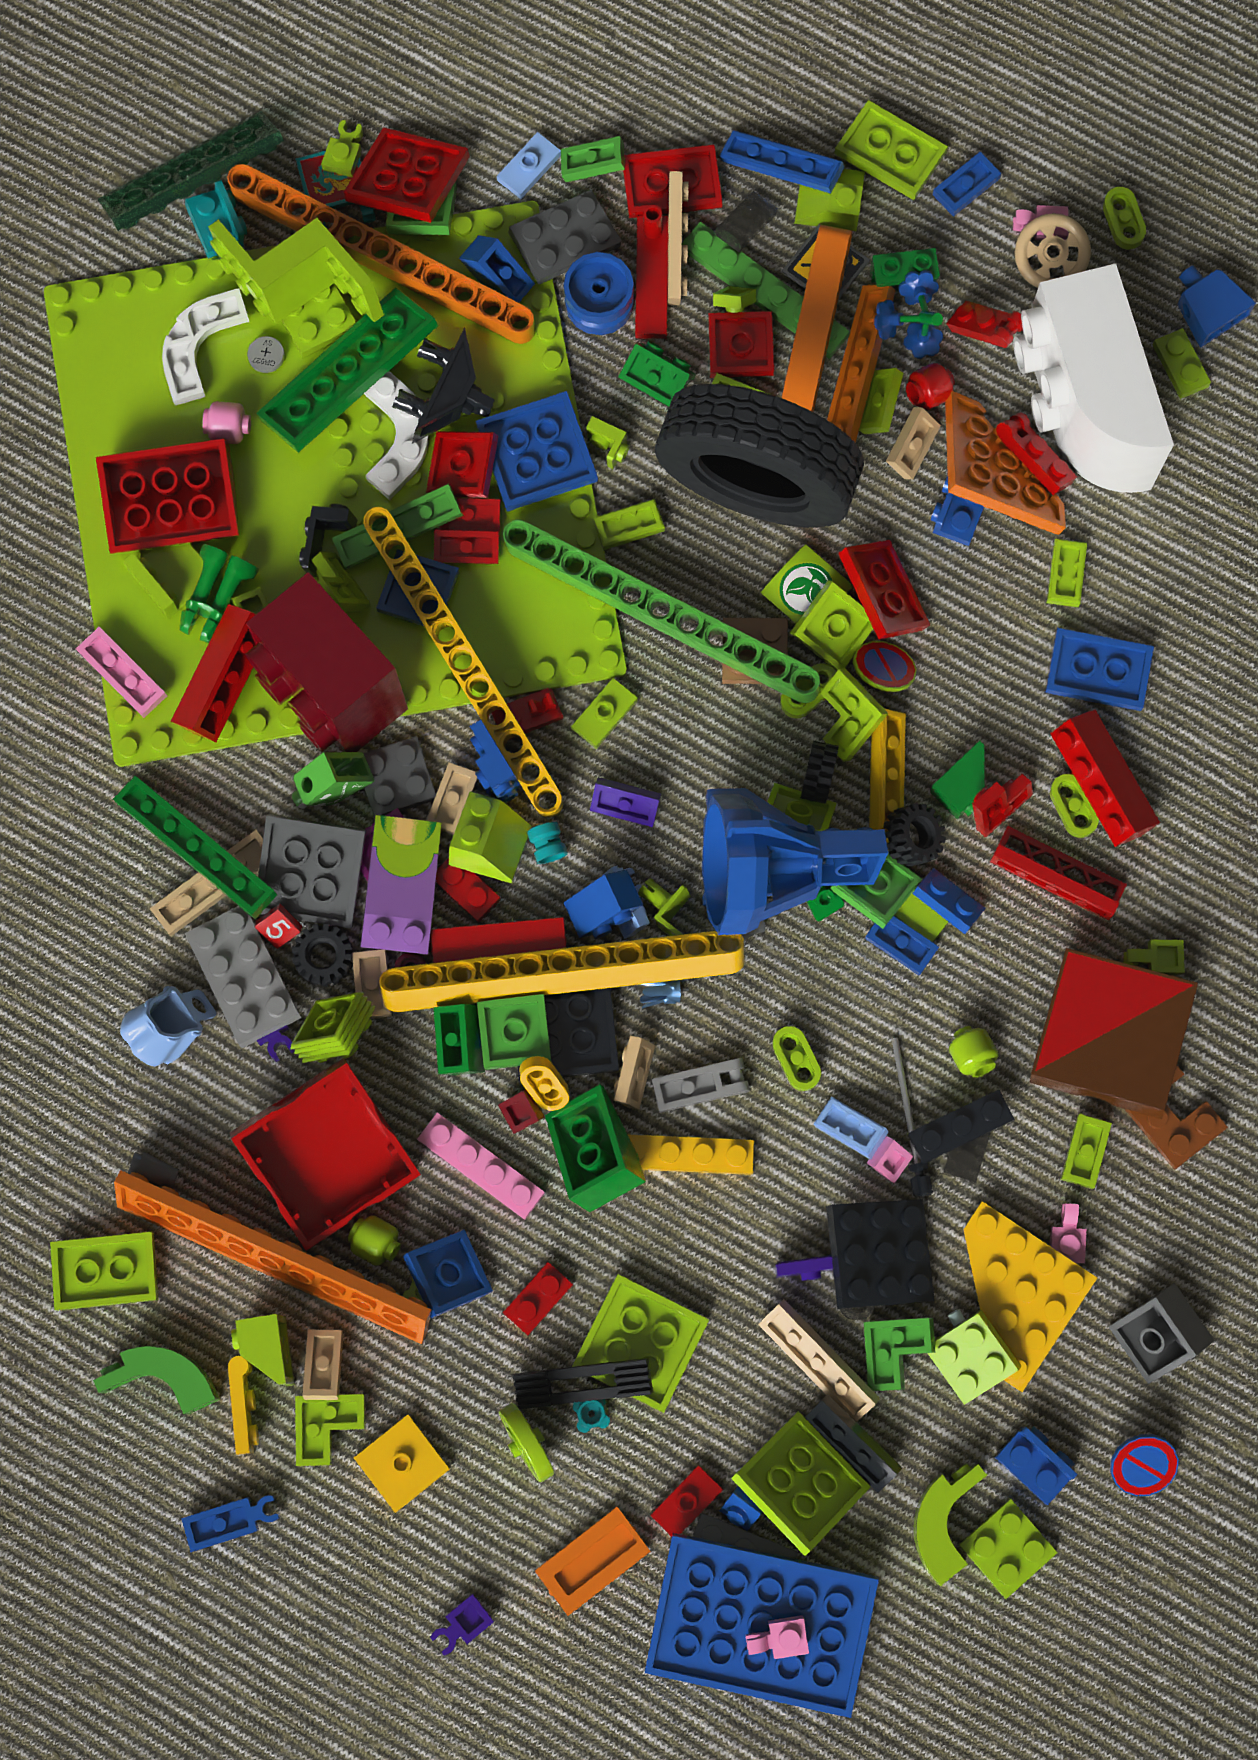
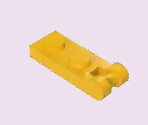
[228,1356,259,1455]

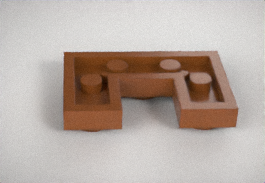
[1125,1066,1228,1170]

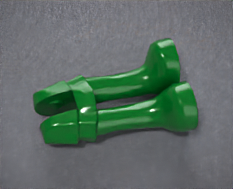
[180,544,259,643]

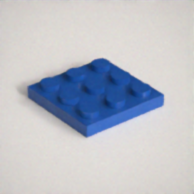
[476,391,598,512]

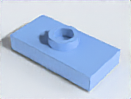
[497,132,561,199]
[814,1096,889,1160]

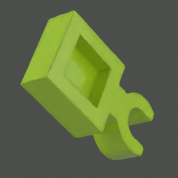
[321,120,363,177]

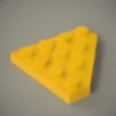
[963,1201,1098,1393]

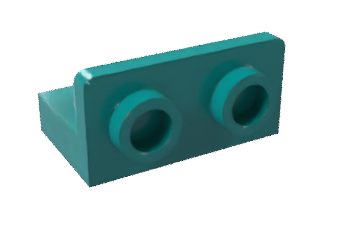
[185,180,247,259]

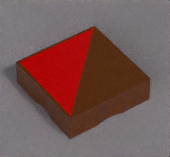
[1030,948,1198,1119]

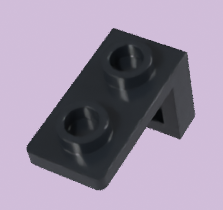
[299,504,358,577]

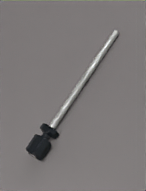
[892,1038,933,1198]

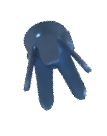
[640,980,689,1009]

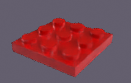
[344,127,470,223]

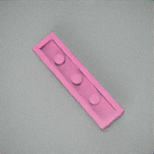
[417,1112,545,1220]

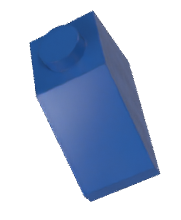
[459,235,535,303]

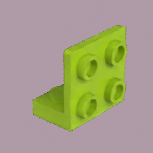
[123,543,218,619]

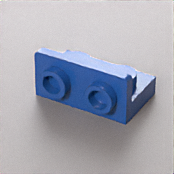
[930,475,984,546]
[994,1426,1078,1505]

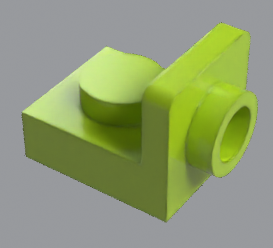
[586,416,630,469]

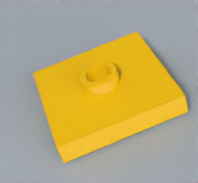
[354,1414,450,1513]

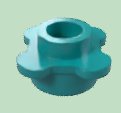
[573,1399,610,1433]

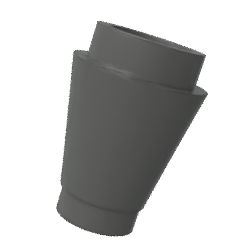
[128,1152,179,1189]

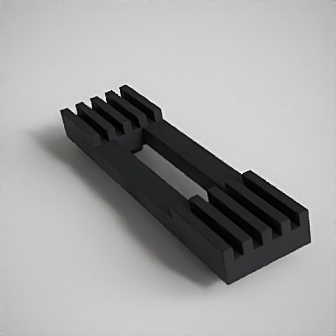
[513,1358,653,1410]

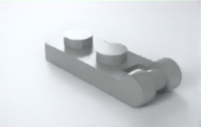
[652,1058,751,1113]

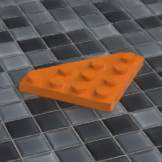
[945,391,1066,535]

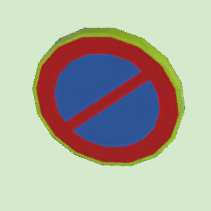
[853,641,917,692]

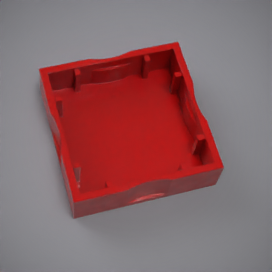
[230,1058,421,1251]

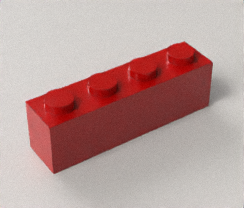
[171,604,256,743]
[1050,710,1160,847]
[431,917,567,963]

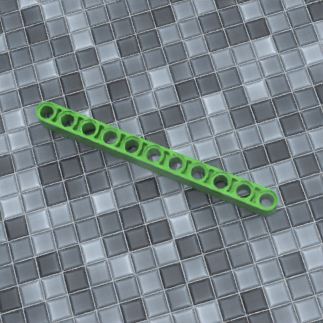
[503,520,820,703]

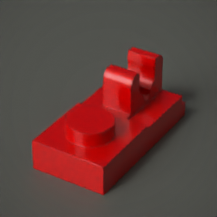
[492,688,564,740]

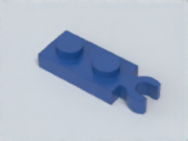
[181,1495,281,1552]

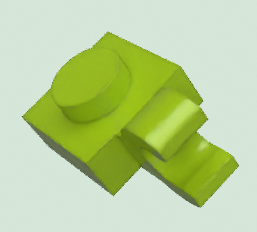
[1123,939,1185,975]

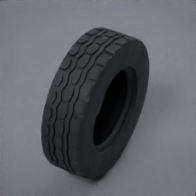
[654,384,864,528]

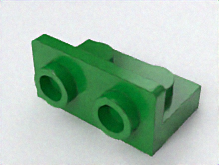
[870,248,940,287]
[618,341,696,407]

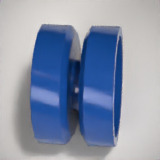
[564,252,634,335]

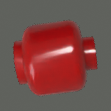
[906,363,955,410]

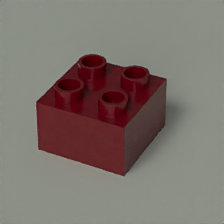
[245,572,408,753]

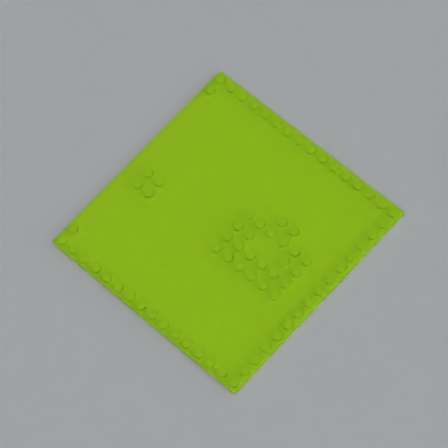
[44,201,627,767]

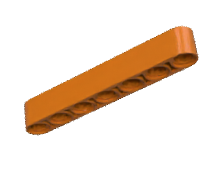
[782,225,852,412]

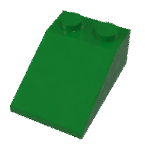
[545,1084,646,1212]

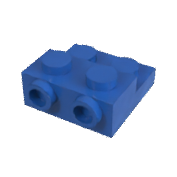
[469,720,522,803]

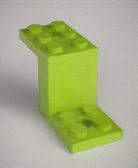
[208,218,384,324]

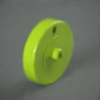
[499,1403,554,1483]

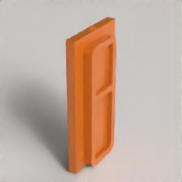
[535,1506,651,1616]

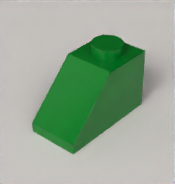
[930,741,985,820]

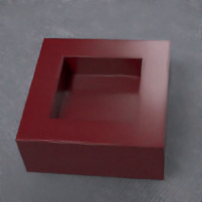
[498,1090,545,1134]

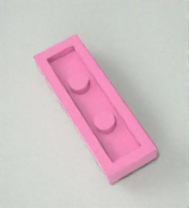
[76,627,167,718]

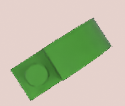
[93,1346,220,1414]

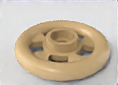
[1015,213,1091,288]

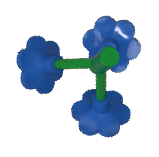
[874,270,943,359]

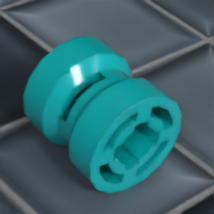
[527,822,568,864]

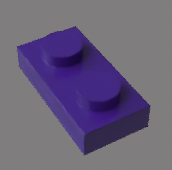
[590,777,661,827]

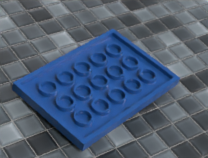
[645,1533,879,1718]

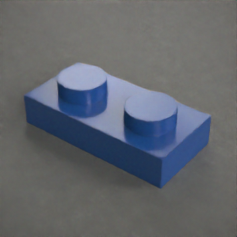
[932,151,1001,217]
[912,868,986,934]
[864,916,939,976]

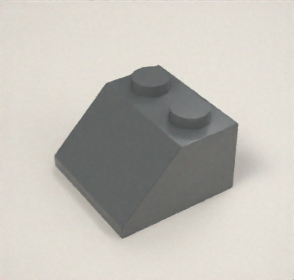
[1109,1283,1215,1384]

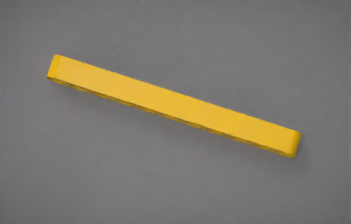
[363,507,564,817]
[379,931,745,1012]

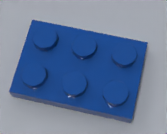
[1045,628,1154,711]

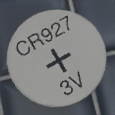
[247,336,285,373]

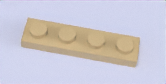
[667,171,688,305]
[150,830,263,936]
[758,1299,880,1422]

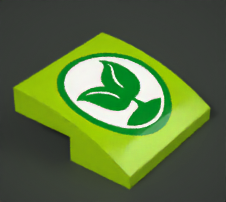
[760,544,854,623]

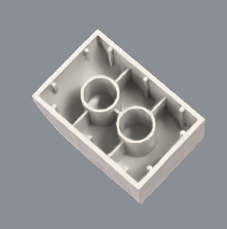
[1013,263,1174,493]

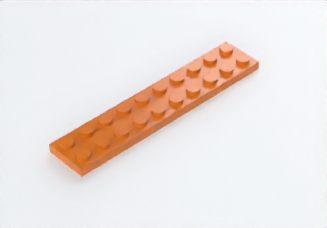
[114,1170,431,1344]

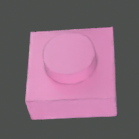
[867,1136,913,1184]

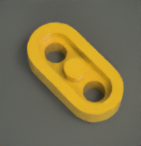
[519,1056,569,1111]

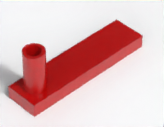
[635,205,668,339]

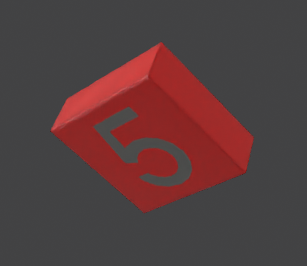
[254,904,303,949]

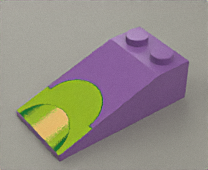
[360,815,441,954]

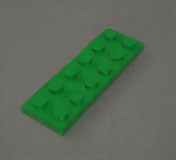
[256,287,438,453]

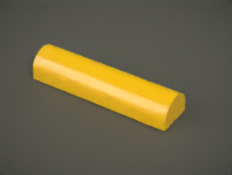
[869,708,906,843]

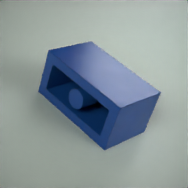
[563,869,643,939]

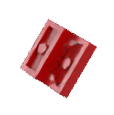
[434,498,501,564]

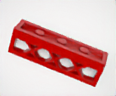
[990,826,1127,921]

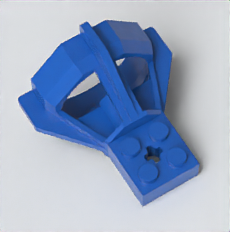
[702,788,888,935]

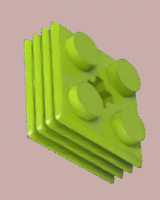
[290,992,376,1063]

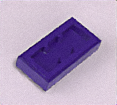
[775,1255,833,1281]

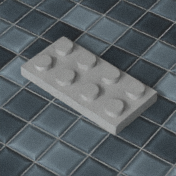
[185,906,301,1049]

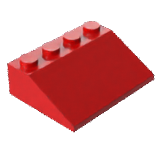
[96,439,239,554]

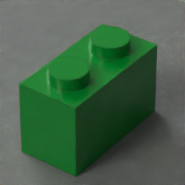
[433,1004,485,1075]

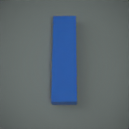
[719,130,845,194]

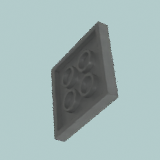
[258,814,367,928]

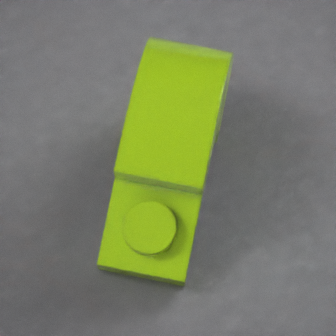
[913,1463,987,1586]

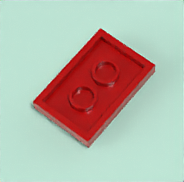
[623,144,722,219]
[838,540,930,639]

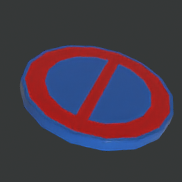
[1110,1434,1179,1496]

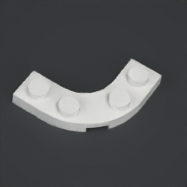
[162,288,249,406]
[364,371,429,500]

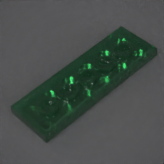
[97,111,284,231]

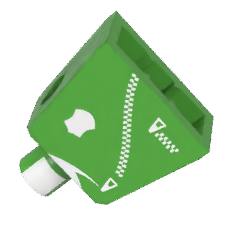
[292,752,375,809]

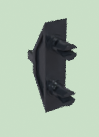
[392,327,495,444]

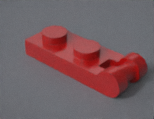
[946,301,1023,348]
[996,412,1077,496]

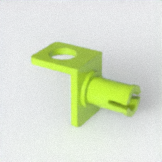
[638,878,690,936]

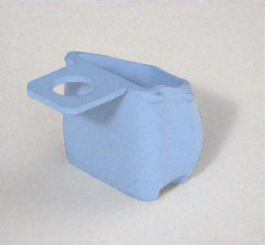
[120,986,216,1067]

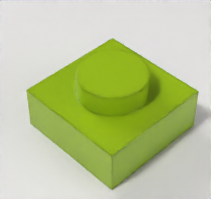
[713,286,756,313]

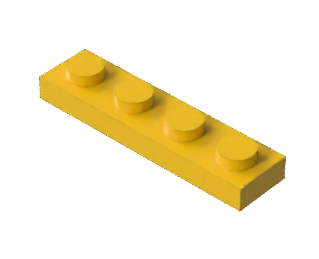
[628,1134,754,1175]

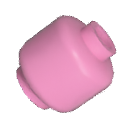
[203,401,251,444]

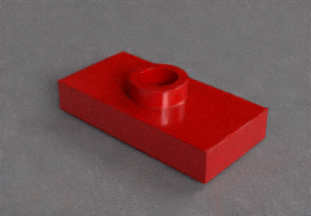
[650,1465,723,1537]

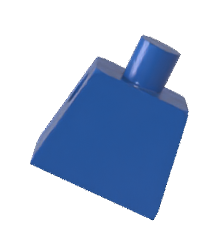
[1178,265,1256,348]

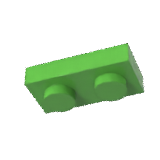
[561,136,625,182]

